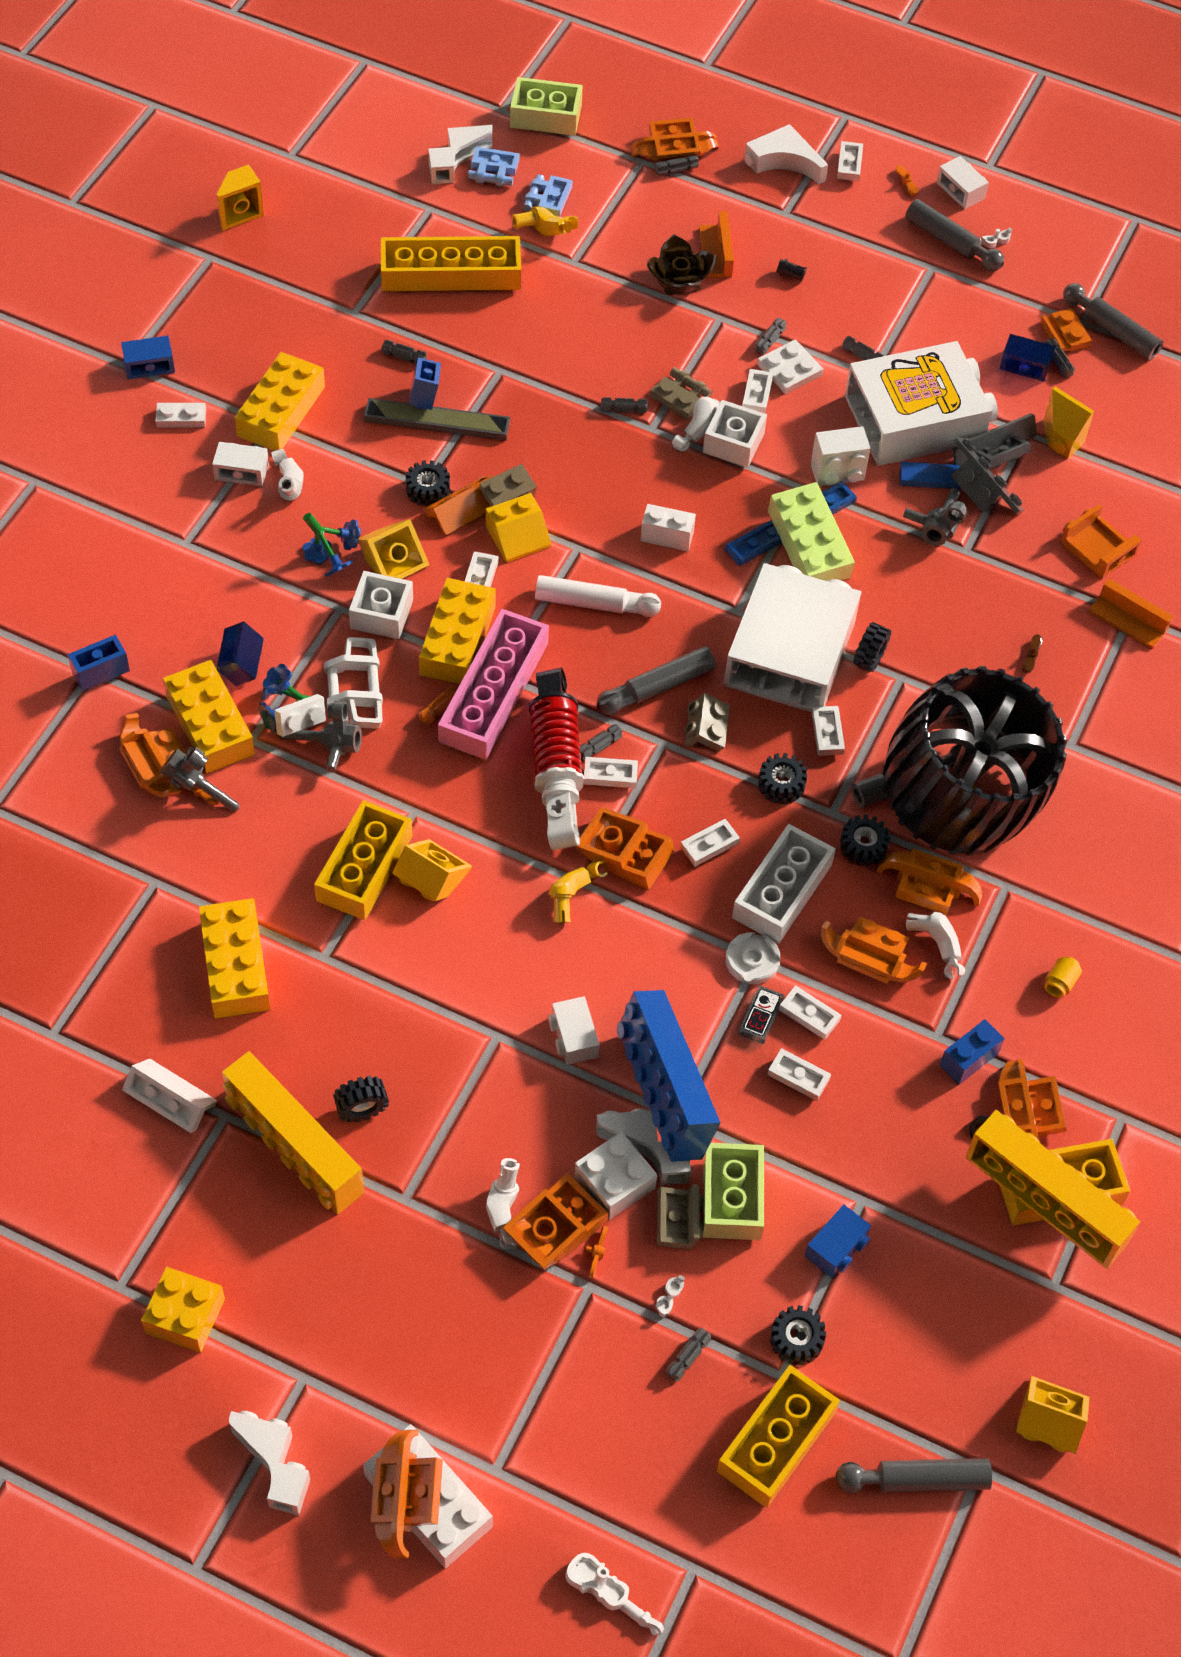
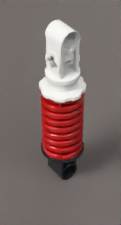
[529,667,584,851]

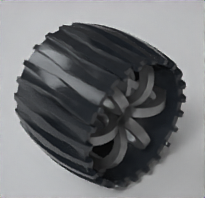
[882,666,1067,856]

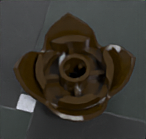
[647,234,716,295]

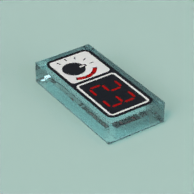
[738,985,785,1044]

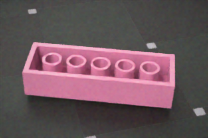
[438,609,549,760]

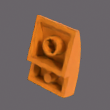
[575,807,675,890]
[503,1173,609,1270]

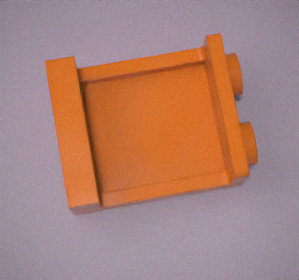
[1061,504,1142,579]

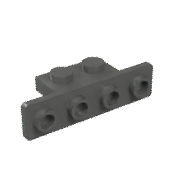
[952,413,1037,468]
[950,437,1024,514]

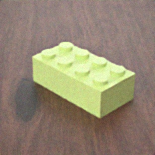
[768,482,855,581]

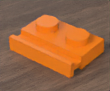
[1040,308,1092,352]

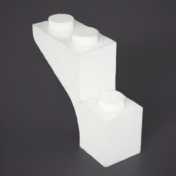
[428,125,492,184]
[596,1108,691,1185]
[229,1411,310,1516]

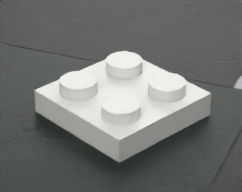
[757,339,824,394]

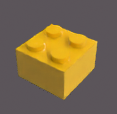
[141,1267,225,1353]

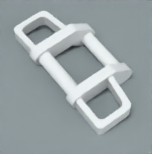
[324,637,383,729]

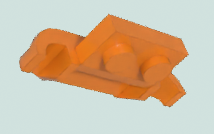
[631,117,719,160]
[119,713,186,797]
[876,848,982,915]
[821,916,927,984]
[998,1058,1067,1143]
[370,1430,443,1559]

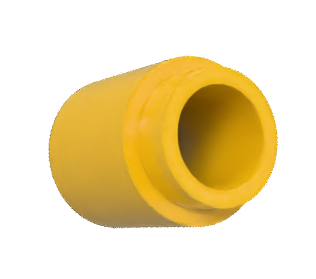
[1044,957,1082,998]

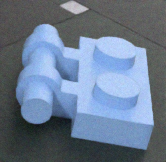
[468,146,520,187]
[523,174,573,217]

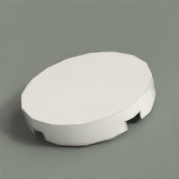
[726,932,780,985]

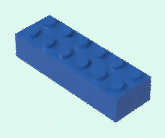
[617,990,721,1162]

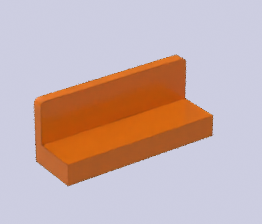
[699,211,734,278]
[424,475,494,535]
[1089,578,1173,649]

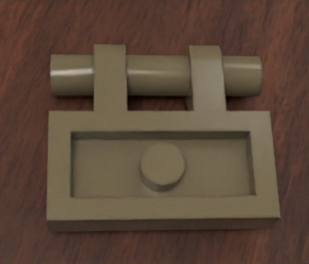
[650,367,713,420]

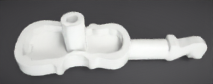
[565,1553,664,1635]

